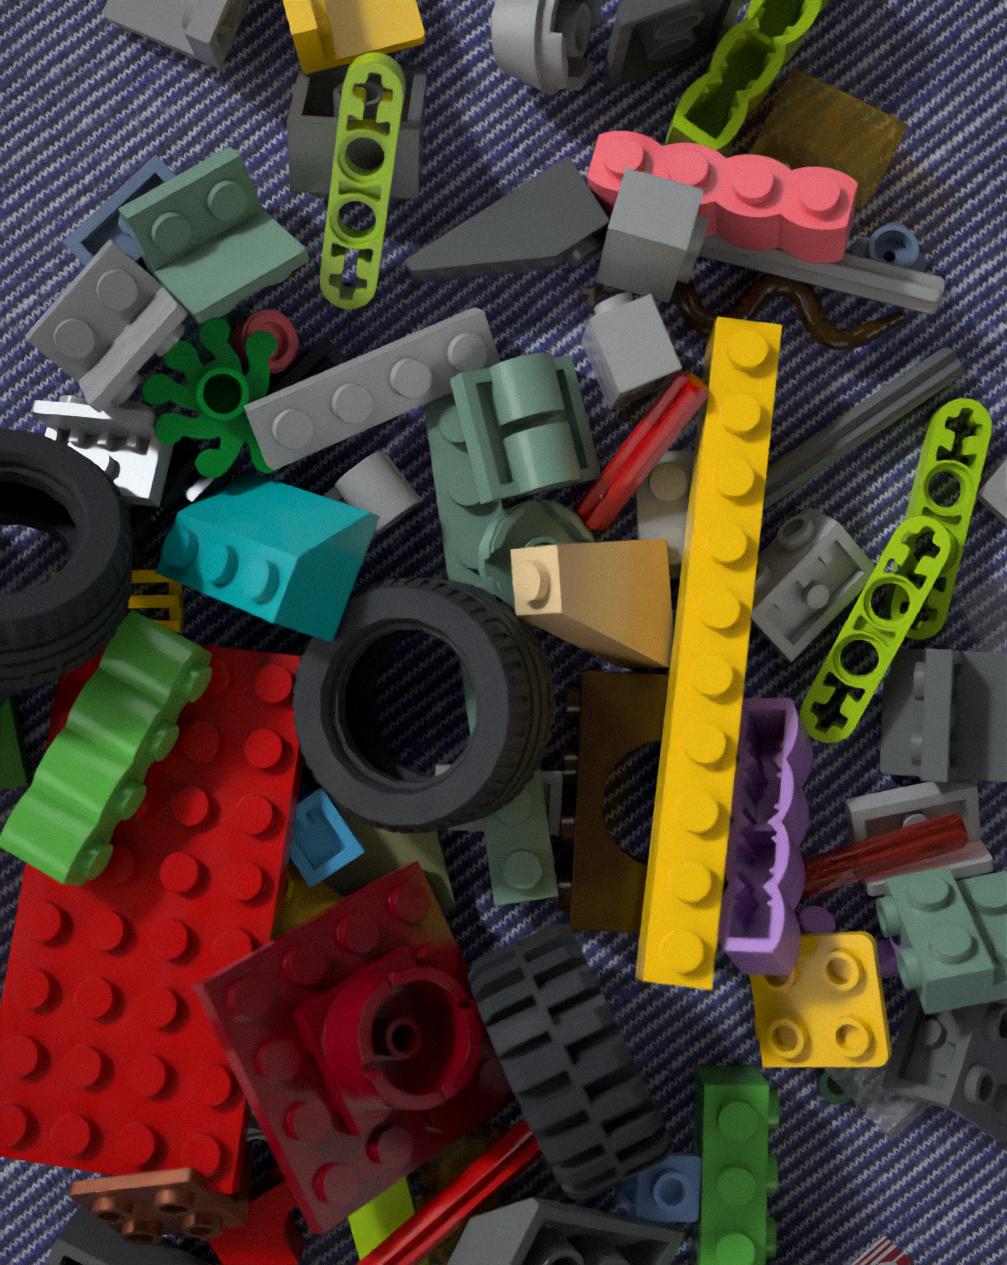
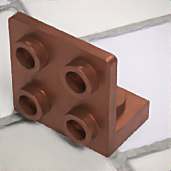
[69,1143,254,1245]

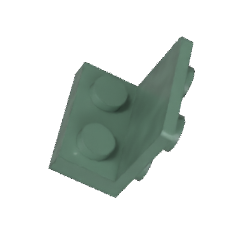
[118,146,310,324]

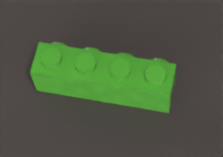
[691,1065,779,1265]

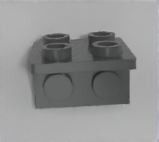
[880,649,1007,782]

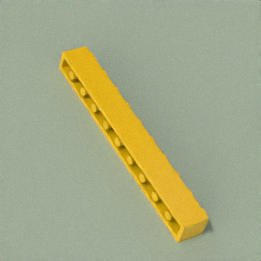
[635,317,782,990]

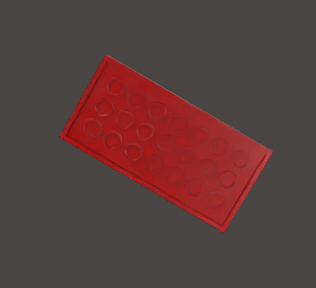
[0,638,304,1194]

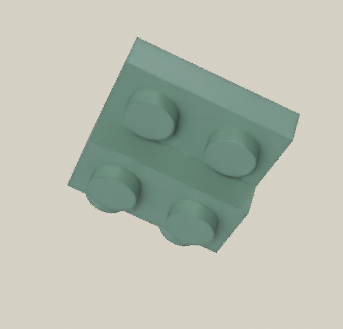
[876,866,1007,1014]

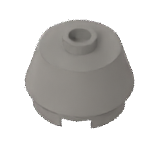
[490,0,601,95]

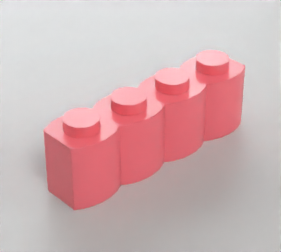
[587,131,858,264]

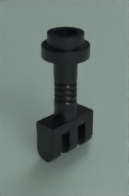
[130,437,230,566]

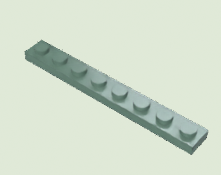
[423,395,559,906]

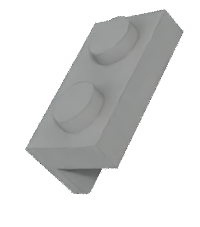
[31,395,174,507]
[844,779,993,896]

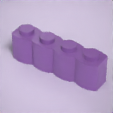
[718,698,813,976]

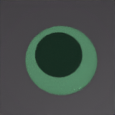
[819,1067,857,1104]

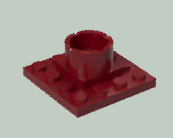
[193,860,517,1235]

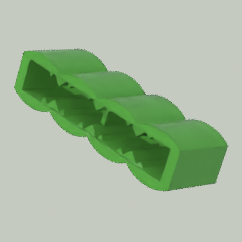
[0,610,212,886]

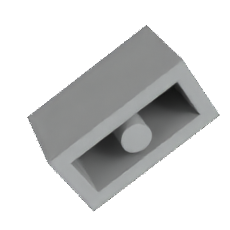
[596,168,710,303]
[581,292,682,410]

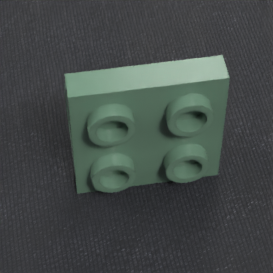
[450,352,601,505]

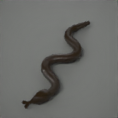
[580,273,906,350]

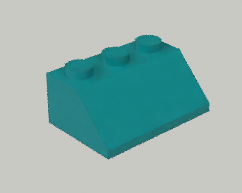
[155,472,380,642]

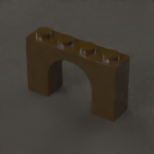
[556,669,728,933]

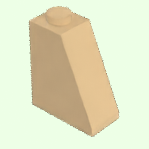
[510,538,674,669]

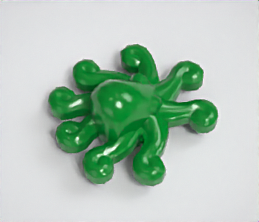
[141,317,282,479]

